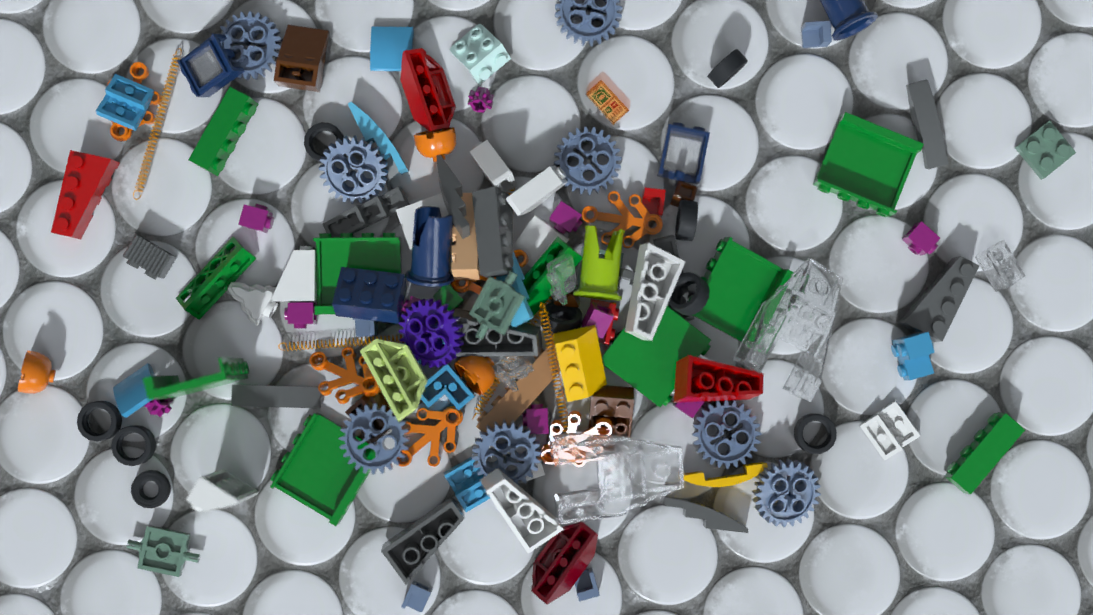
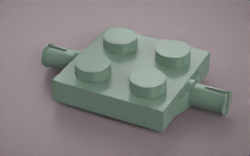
[469,271,525,340]
[126,525,200,577]

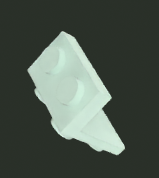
[450,24,511,85]

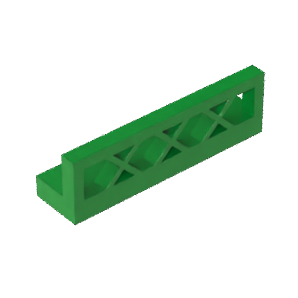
[176,237,256,320]

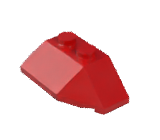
[400,48,456,132]

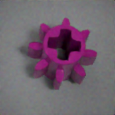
[467,86,494,113]
[144,398,173,417]

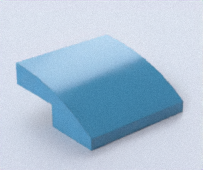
[370,27,414,71]
[96,74,154,131]
[113,363,156,418]
[444,457,490,512]

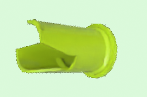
[573,226,625,301]

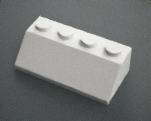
[186,469,259,512]

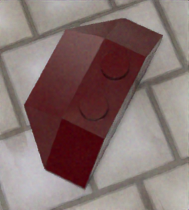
[531,521,598,605]

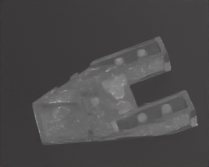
[732,258,843,402]
[549,433,684,525]

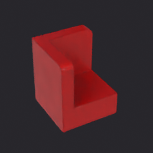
[642,187,666,217]

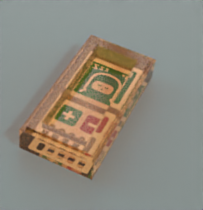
[586,80,629,125]

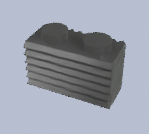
[123,235,177,280]

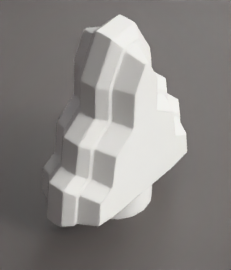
[228,282,278,326]

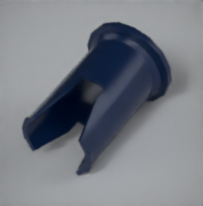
[820,0,878,41]
[405,206,454,287]

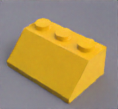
[553,325,607,402]

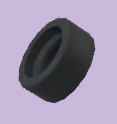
[707,49,748,88]
[304,122,344,164]
[675,200,698,241]
[668,272,710,316]
[541,302,582,335]
[77,401,122,442]
[794,413,837,454]
[111,425,156,466]

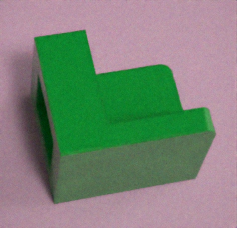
[433,284,464,311]

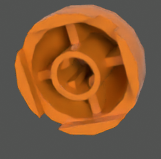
[414,127,456,162]
[18,351,56,394]
[454,356,495,395]

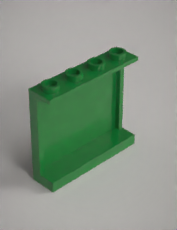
[813,112,924,217]
[313,233,402,315]
[687,237,795,348]
[602,306,711,407]
[143,358,249,400]
[270,413,376,526]

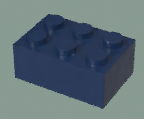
[332,267,407,324]

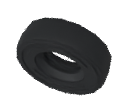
[131,470,171,508]

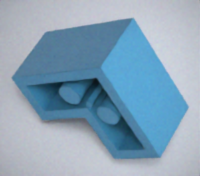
[891,332,935,381]
[421,364,476,410]

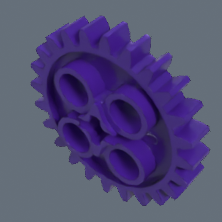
[398,298,464,368]

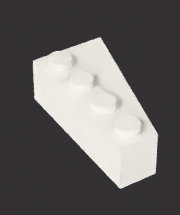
[625,243,686,340]
[480,468,564,553]

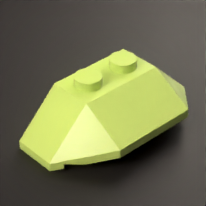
[360,339,428,421]

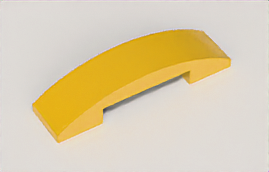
[680,462,768,487]

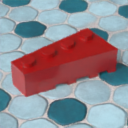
[51,150,120,240]
[674,355,764,403]

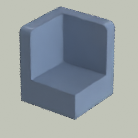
[801,21,832,48]
[352,318,378,337]
[575,568,600,602]
[401,580,433,612]

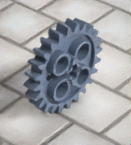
[555,0,622,46]
[220,11,283,80]
[554,127,622,195]
[319,135,389,204]
[692,400,762,469]
[339,403,410,475]
[472,420,542,486]
[752,459,821,527]

